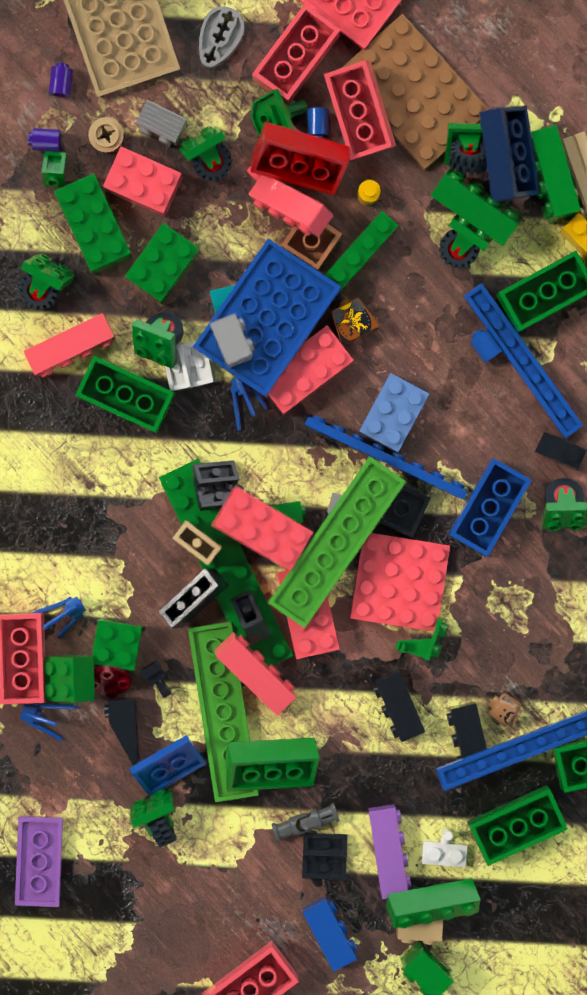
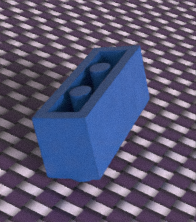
[302,896,358,972]

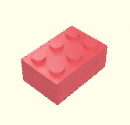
[103,147,183,217]

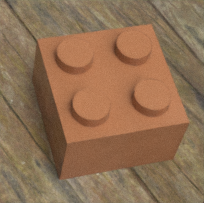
[281,224,342,272]

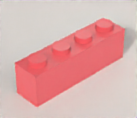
[248,175,333,237]
[23,313,116,378]
[215,632,296,716]

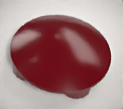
[94,666,131,699]

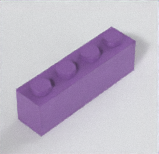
[368,804,412,899]

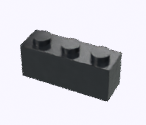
[159,568,229,629]
[372,670,426,742]
[446,701,487,760]

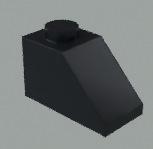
[535,432,587,471]
[231,590,271,645]

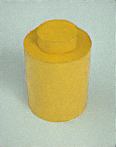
[357,180,381,206]

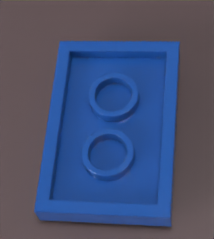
[129,735,206,797]

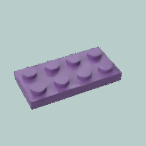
[15,816,63,907]

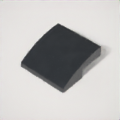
[192,460,240,511]
[302,833,347,881]

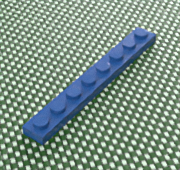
[463,283,583,439]
[304,415,468,500]
[435,710,587,790]

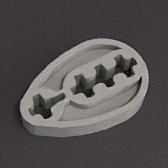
[199,6,245,69]

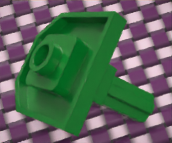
[251,89,308,136]

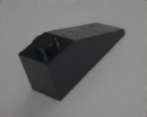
[104,698,139,766]

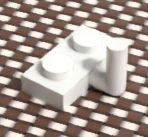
[421,828,467,868]

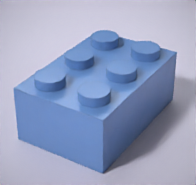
[358,373,429,453]

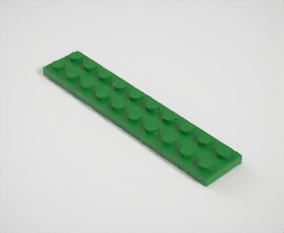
[159,459,293,666]

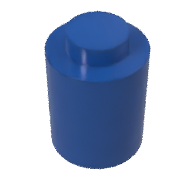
[307,108,329,139]
[470,329,503,363]

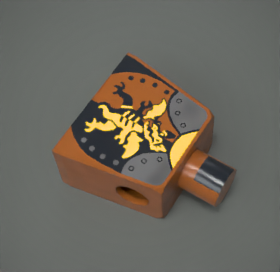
[330,291,379,346]

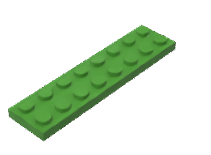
[268,456,406,628]
[188,621,259,802]

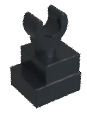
[140,660,171,698]

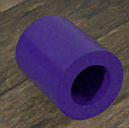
[48,63,73,98]
[28,128,61,152]

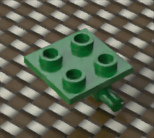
[396,617,449,661]

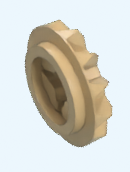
[89,117,124,153]

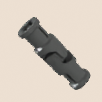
[271,803,340,842]

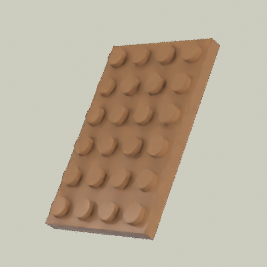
[342,14,489,170]

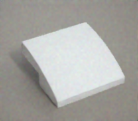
[165,341,216,391]

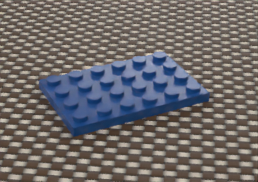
[193,238,341,397]

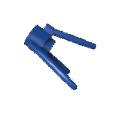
[230,378,268,431]
[31,596,86,638]
[20,703,77,741]

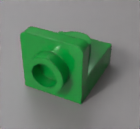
[41,151,67,187]

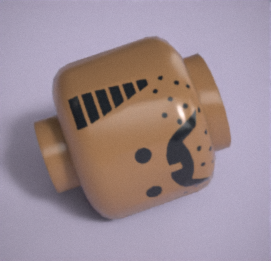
[488,693,522,726]

